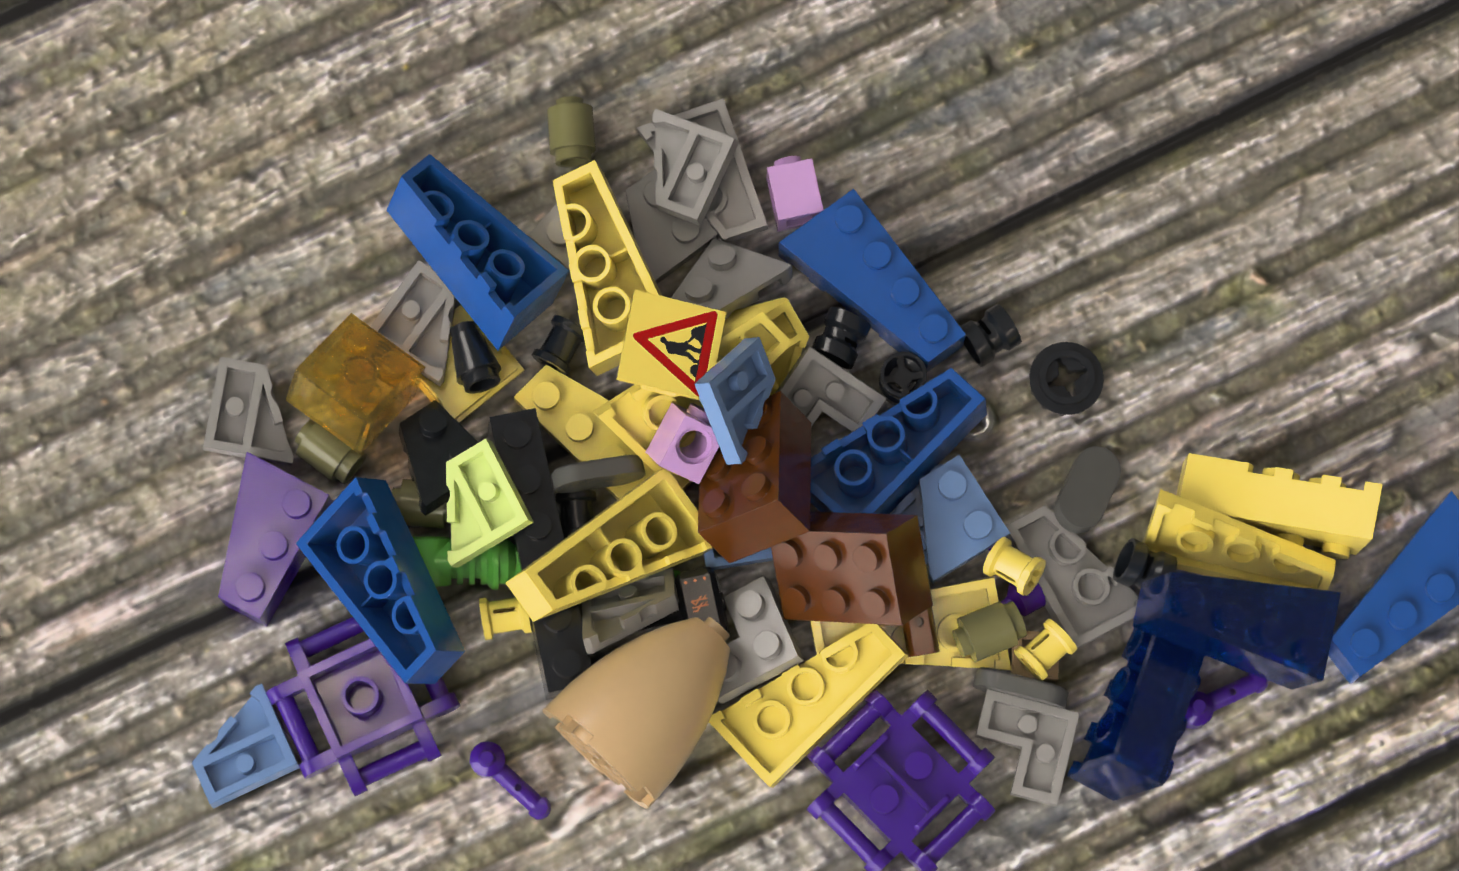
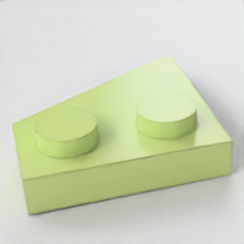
[446,439,534,568]

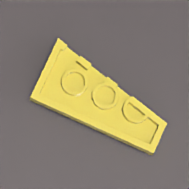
[593,307,793,473]
[514,365,693,500]
[1143,489,1336,603]
[810,577,1012,670]
[709,624,909,788]

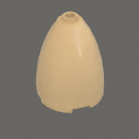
[543,617,730,809]

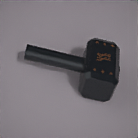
[638,567,730,634]

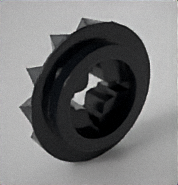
[1029,342,1104,416]

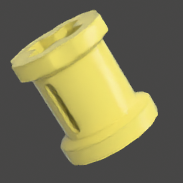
[983,537,1046,596]
[479,597,532,640]
[1014,618,1077,681]

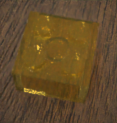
[286,313,426,454]

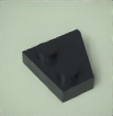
[399,400,479,516]

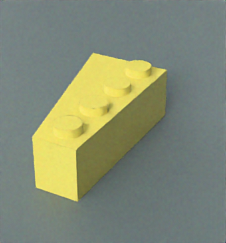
[553,160,662,376]
[1176,453,1383,559]
[506,468,713,622]

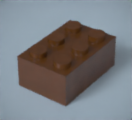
[698,391,812,563]
[771,512,933,626]

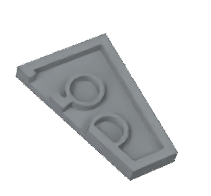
[636,98,768,243]
[1005,505,1155,649]

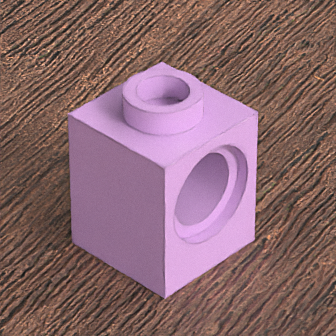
[766,156,824,232]
[646,402,719,484]

